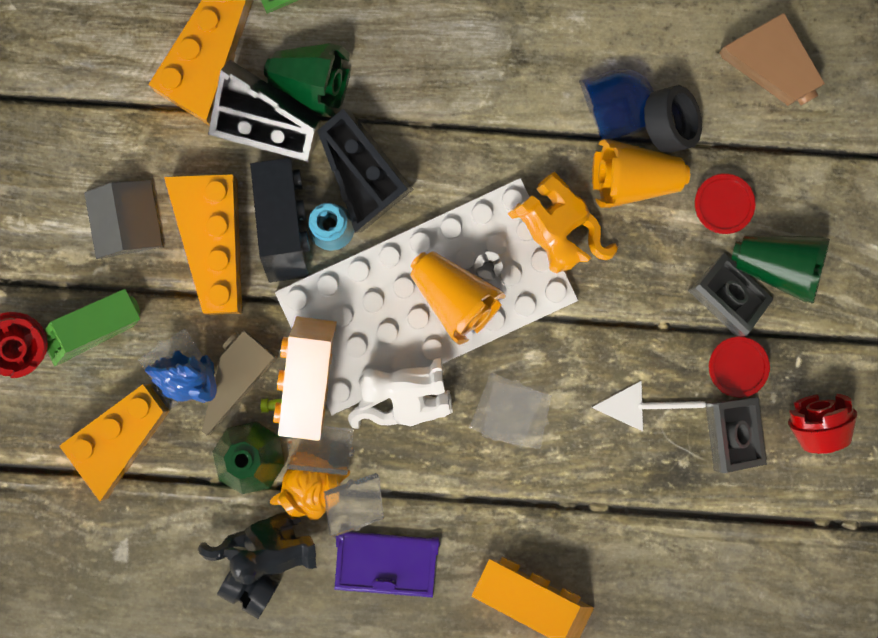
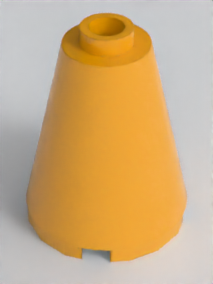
[592,139,690,208]
[410,251,506,345]

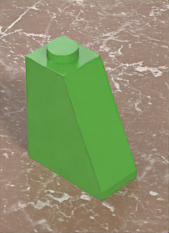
[44,289,140,367]

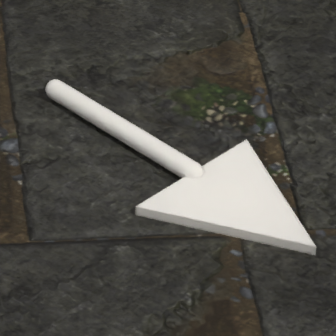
[591,381,706,431]

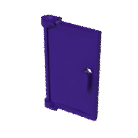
[334,529,440,598]

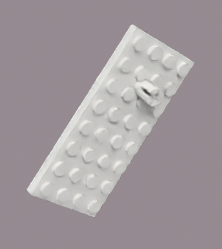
[275,178,578,415]

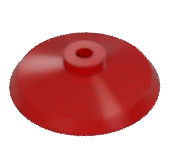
[695,174,756,234]
[709,336,770,398]

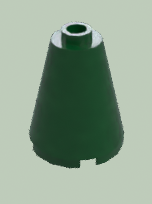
[731,235,830,304]

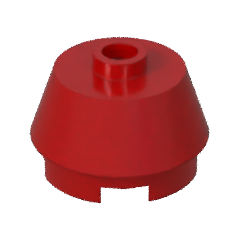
[0,312,48,378]
[788,394,857,454]

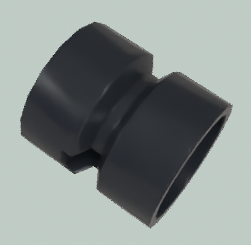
[217,571,281,619]

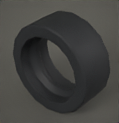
[644,85,702,154]

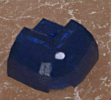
[579,68,654,140]

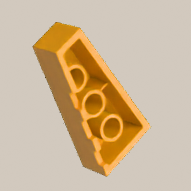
[148,0,253,126]
[164,174,242,315]

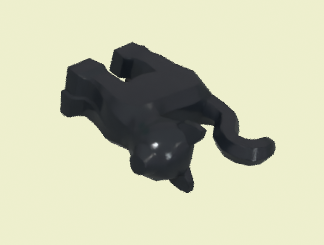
[198,512,317,585]

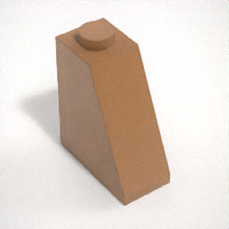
[719,13,825,106]

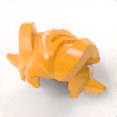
[270,453,350,520]

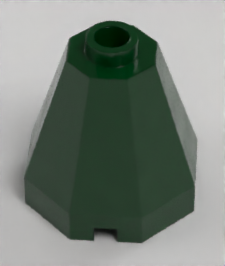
[264,43,350,118]
[212,421,286,494]

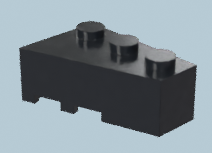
[208,60,321,161]
[317,109,414,233]
[250,158,310,283]

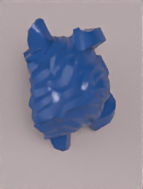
[145,350,217,403]

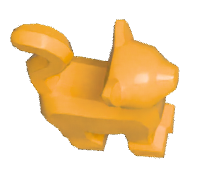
[508,171,618,273]

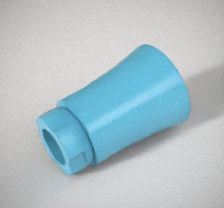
[308,203,354,251]

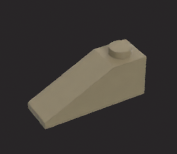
[202,330,277,436]

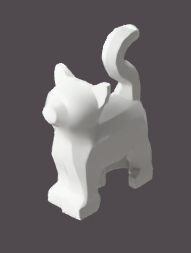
[348,358,453,429]

